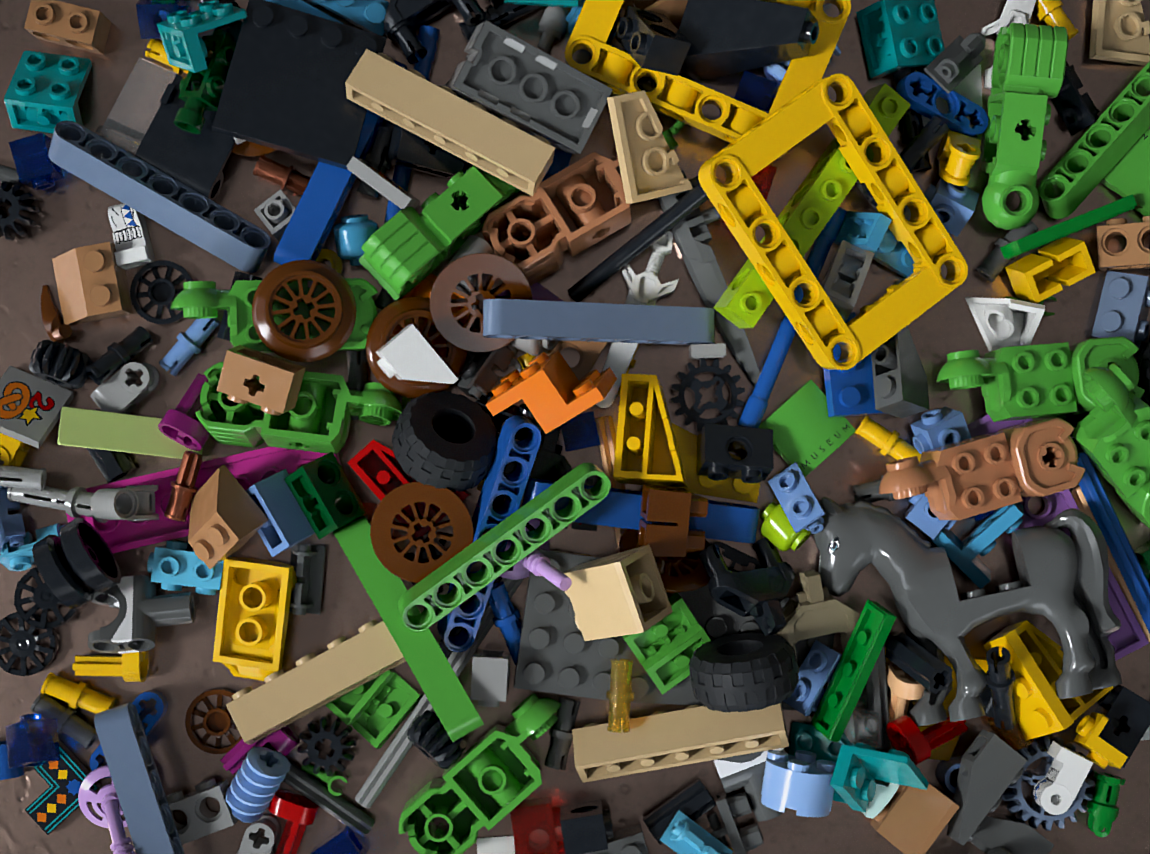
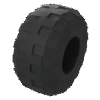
[392,391,499,492]
[689,632,799,712]

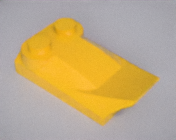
[213,557,297,681]

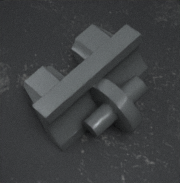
[705,791,764,854]

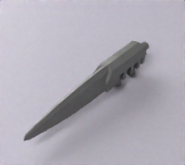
[658,170,760,388]

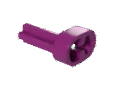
[158,373,210,451]
[220,725,300,775]

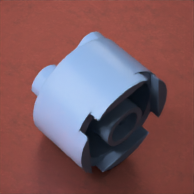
[761,750,836,817]

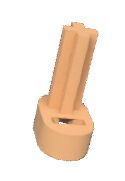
[887,661,925,722]

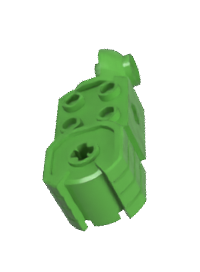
[981,23,1068,230]
[359,165,521,300]
[170,278,378,353]
[936,336,1145,422]
[195,362,403,455]
[1072,363,1150,529]
[399,693,561,854]

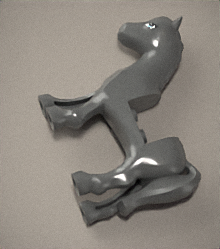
[813,496,1122,727]

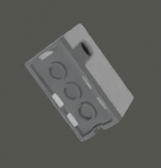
[447,21,613,154]

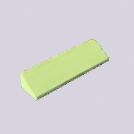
[57,406,203,459]

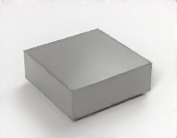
[689,343,726,360]

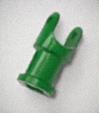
[1086,771,1126,837]

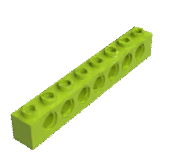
[713,83,911,329]

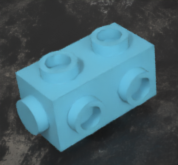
[147,540,231,595]

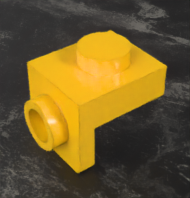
[1073,712,1128,769]

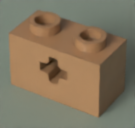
[216,345,306,415]

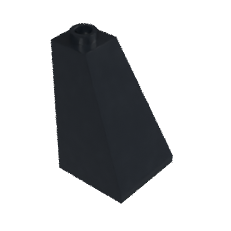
[679,0,819,81]

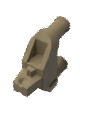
[773,570,861,673]

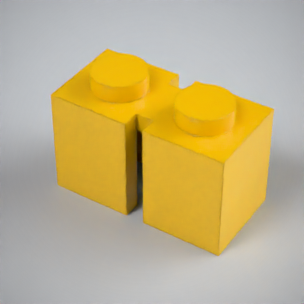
[1005,237,1096,304]

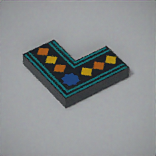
[25,735,102,835]

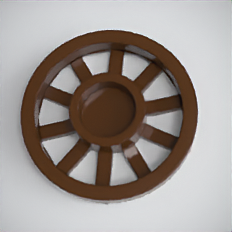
[185,688,242,754]

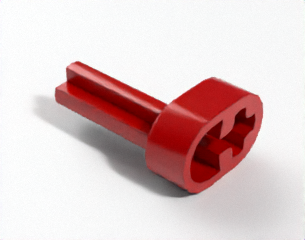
[886,715,968,765]
[268,789,319,854]

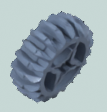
[1001,735,1095,831]

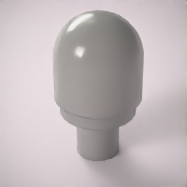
[537,6,569,53]

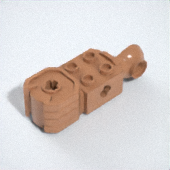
[482,145,632,286]
[879,418,1085,520]

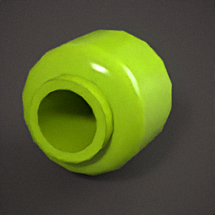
[760,502,812,551]

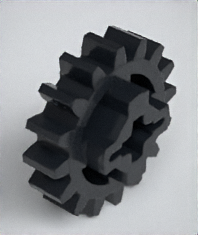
[670,358,745,432]

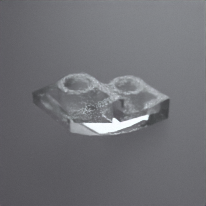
[844,685,882,749]

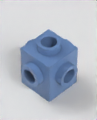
[924,178,979,237]
[910,406,971,454]
[904,493,957,540]

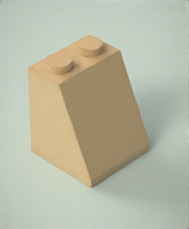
[563,544,673,641]

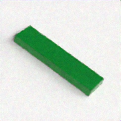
[1000,194,1137,260]
[811,599,897,743]

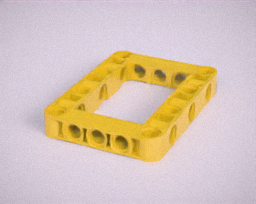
[564,0,851,159]
[698,74,968,370]

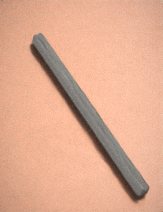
[355,566,523,809]

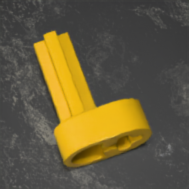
[72,650,149,682]

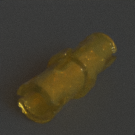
[606,658,635,733]

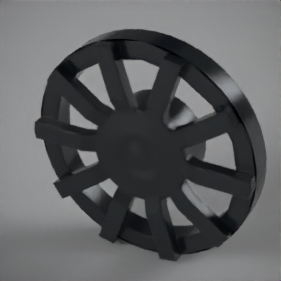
[130,260,193,325]
[14,567,79,629]
[0,611,58,676]

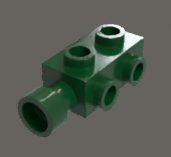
[174,29,236,134]

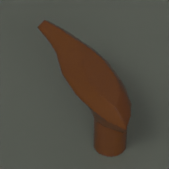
[41,285,72,344]

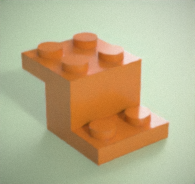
[485,350,617,434]

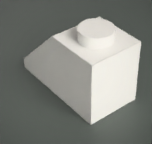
[376,324,459,384]

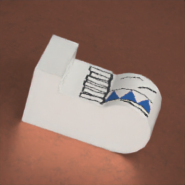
[108,203,156,270]
[1033,741,1093,815]

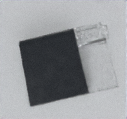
[95,57,236,201]

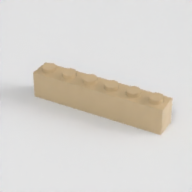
[345,49,555,196]
[226,605,421,745]
[572,703,789,783]

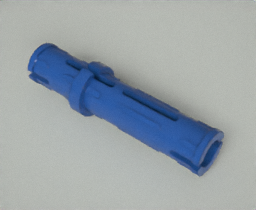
[488,581,522,666]

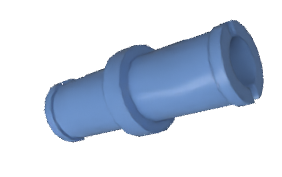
[159,318,220,376]

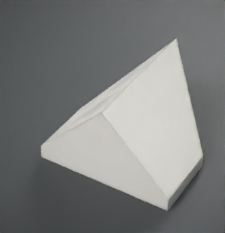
[965,297,1045,352]

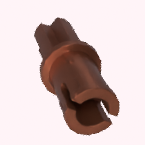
[253,155,311,195]
[164,451,202,522]

